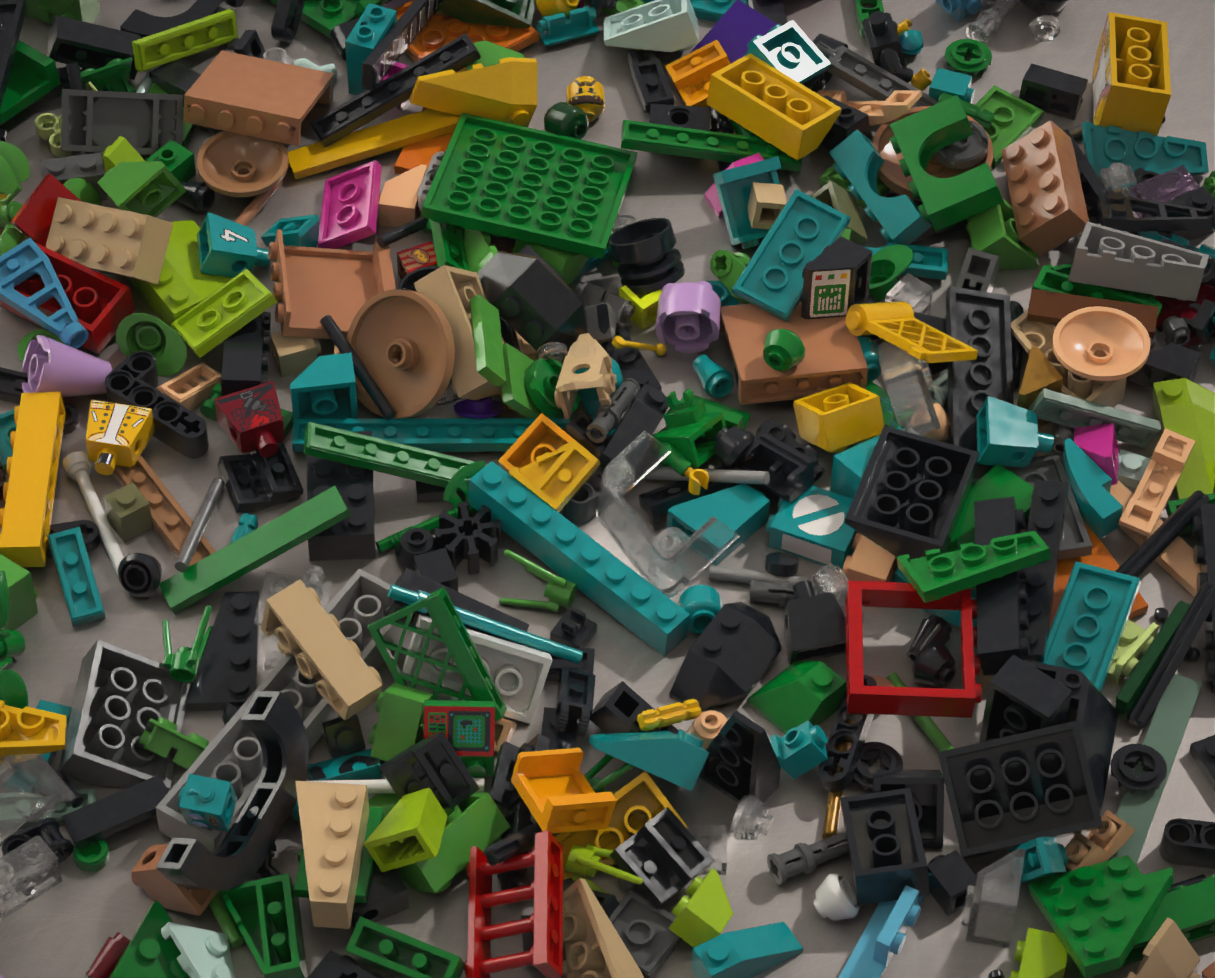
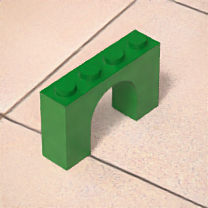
[889,95,1004,232]

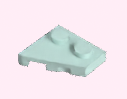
[161,922,235,978]

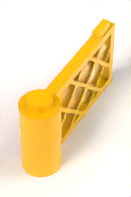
[845,301,978,363]

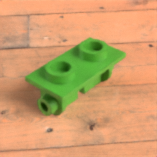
[139,717,209,770]

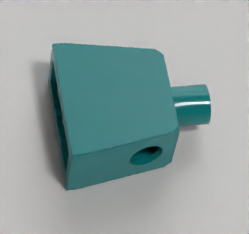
[976,396,1054,467]

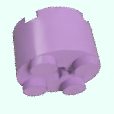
[656,281,721,353]

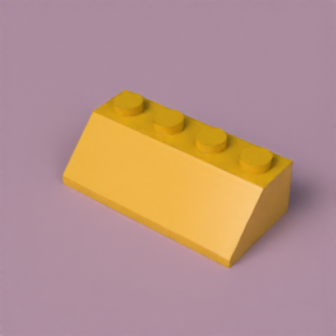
[706,53,842,160]

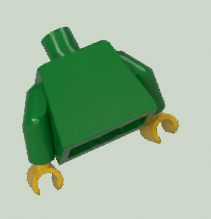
[647,412,726,495]

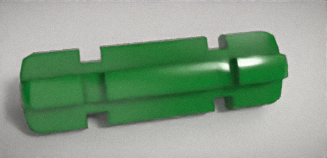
[937,93,995,129]

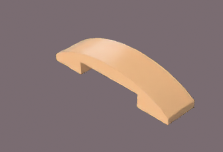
[817,90,922,126]
[1118,428,1195,537]

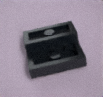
[217,443,304,513]
[378,731,480,809]
[610,807,715,909]

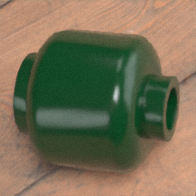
[544,102,588,139]

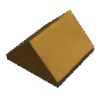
[1017,347,1063,428]

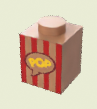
[397,241,438,280]

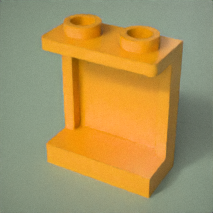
[511,748,617,834]

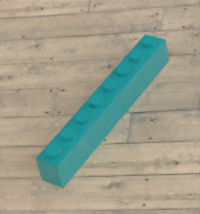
[468,461,690,657]

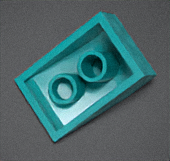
[588,729,709,791]

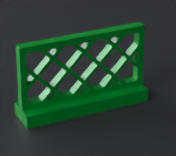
[367,587,507,721]

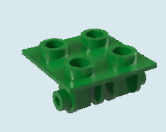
[80,57,136,93]

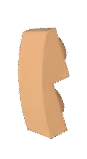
[1065,809,1136,871]

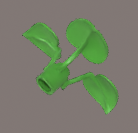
[0,141,102,256]

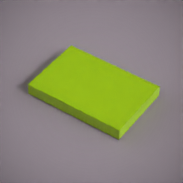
[170,269,277,358]

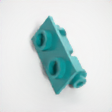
[535,5,600,47]

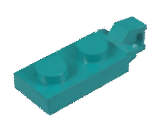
[865,242,949,280]

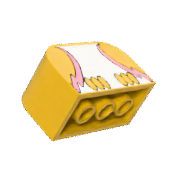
[1092,12,1171,136]

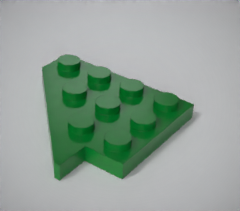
[1029,855,1174,978]

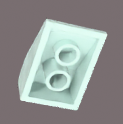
[604,0,699,52]

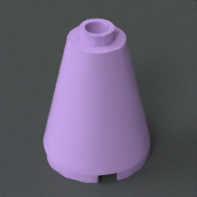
[22,335,113,398]

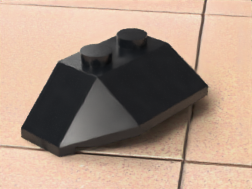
[477,251,589,361]
[669,602,782,712]

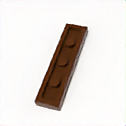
[1027,289,1158,339]

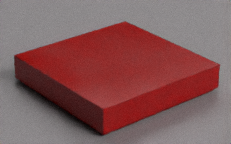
[10,174,82,247]

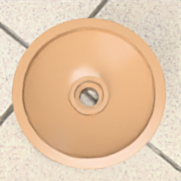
[1052,306,1150,381]

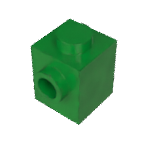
[146,139,196,182]

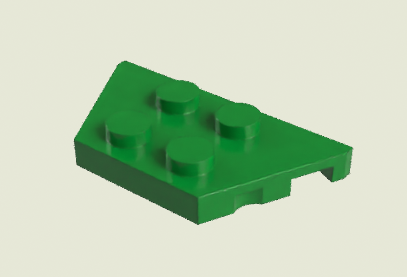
[109,899,190,978]

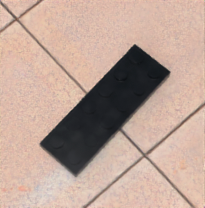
[946,286,1014,466]

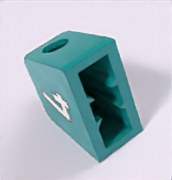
[197,212,270,278]

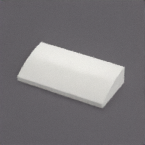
[402,614,552,724]

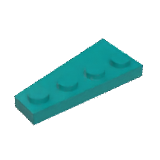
[1081,121,1209,182]

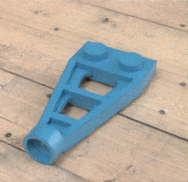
[0,238,89,349]

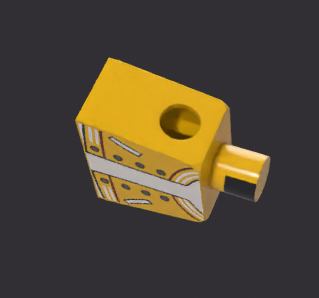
[86,400,155,475]

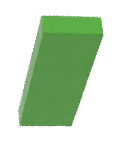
[470,294,506,387]

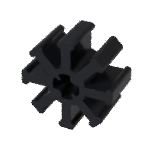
[435,502,502,575]

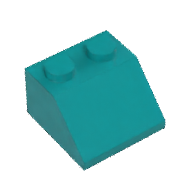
[290,353,358,419]

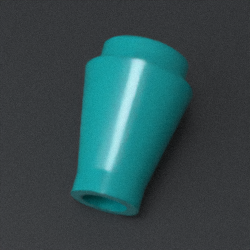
[693,355,734,398]

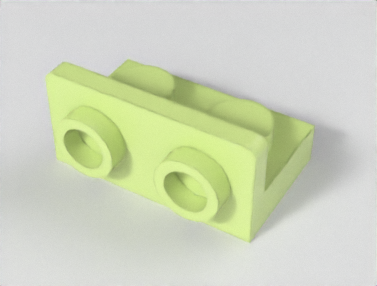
[1106,619,1159,686]

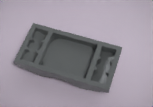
[60,89,183,154]

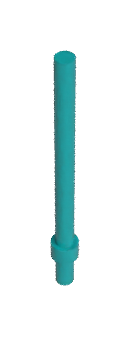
[388,584,583,664]

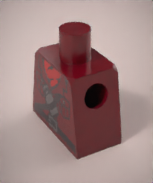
[214,381,285,457]

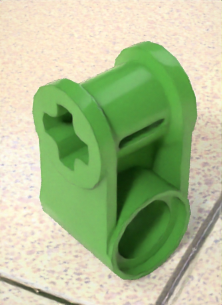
[710,249,752,304]

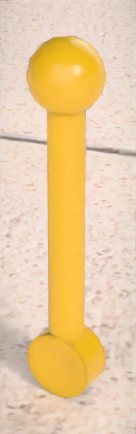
[612,336,667,356]

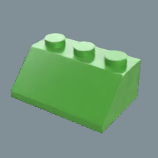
[392,792,510,894]

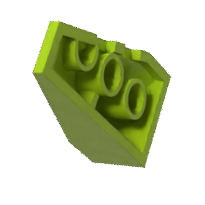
[1152,378,1215,499]

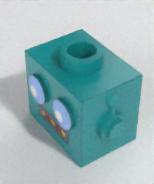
[177,774,237,832]

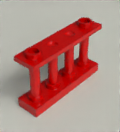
[464,830,564,978]

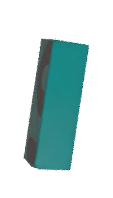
[307,748,382,781]

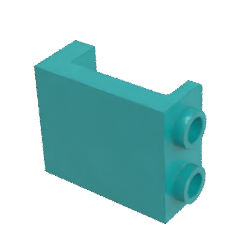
[713,156,781,249]

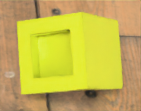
[619,285,662,330]

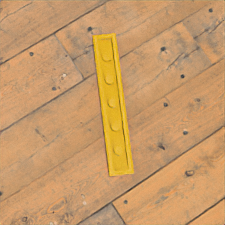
[287,108,460,180]

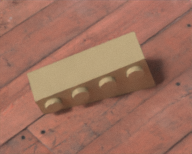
[261,579,382,720]

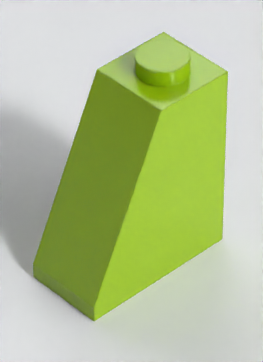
[363,787,448,872]

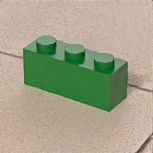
[345,916,464,978]

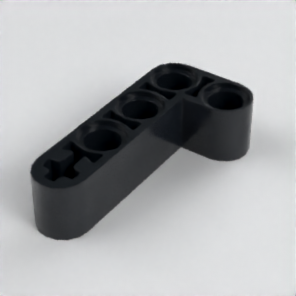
[105,351,209,459]

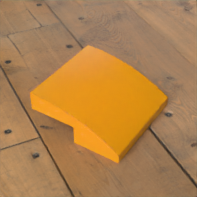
[665,40,731,107]

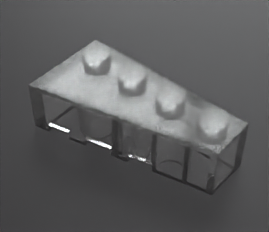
[875,339,941,434]

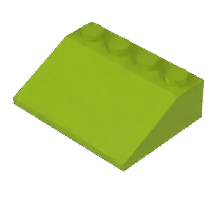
[127,220,233,328]

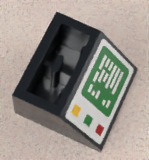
[800,237,872,319]

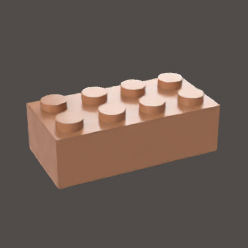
[1001,120,1089,257]

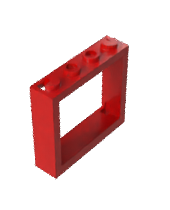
[845,580,982,718]

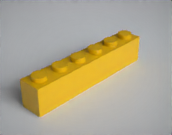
[0,392,66,567]

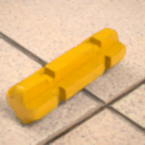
[637,699,701,731]

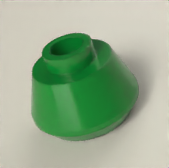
[763,329,805,371]

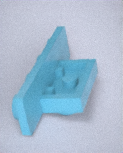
[839,885,925,978]

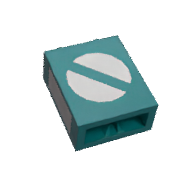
[766,486,857,572]

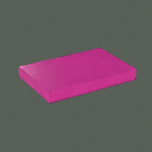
[318,160,382,249]

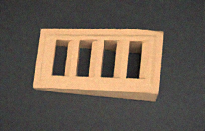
[157,362,222,411]

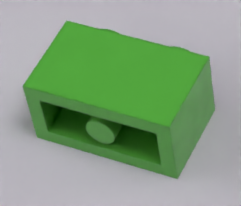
[369,683,434,761]

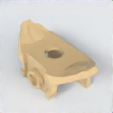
[554,333,617,419]

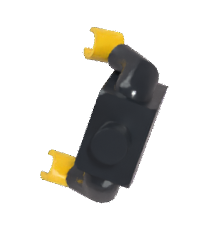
[862,11,932,91]

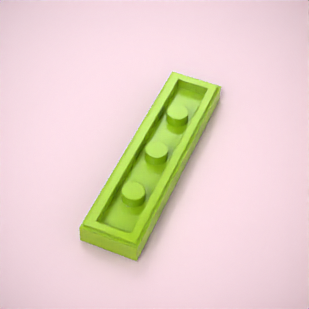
[132,9,238,72]

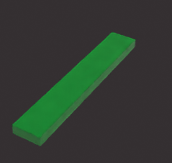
[621,120,802,172]
[304,422,487,492]
[159,486,351,614]

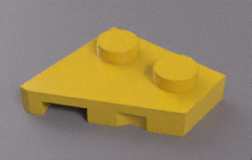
[508,440,601,512]

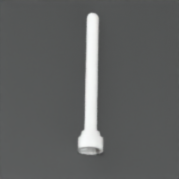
[62,451,124,576]

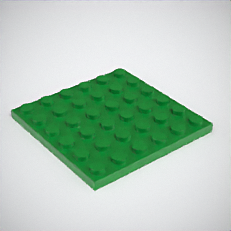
[421,113,638,259]

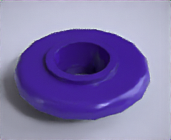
[454,396,504,419]

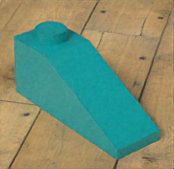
[1008,837,1068,885]
[691,921,803,978]

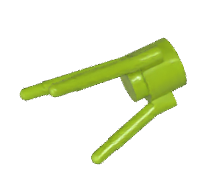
[565,844,643,902]

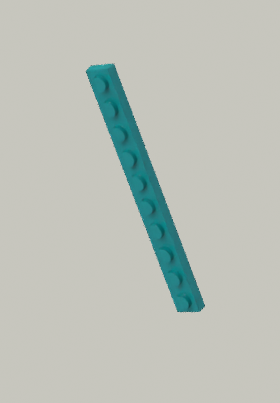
[292,418,616,452]

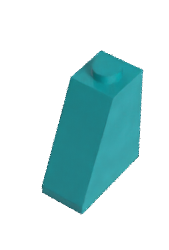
[667,484,770,566]

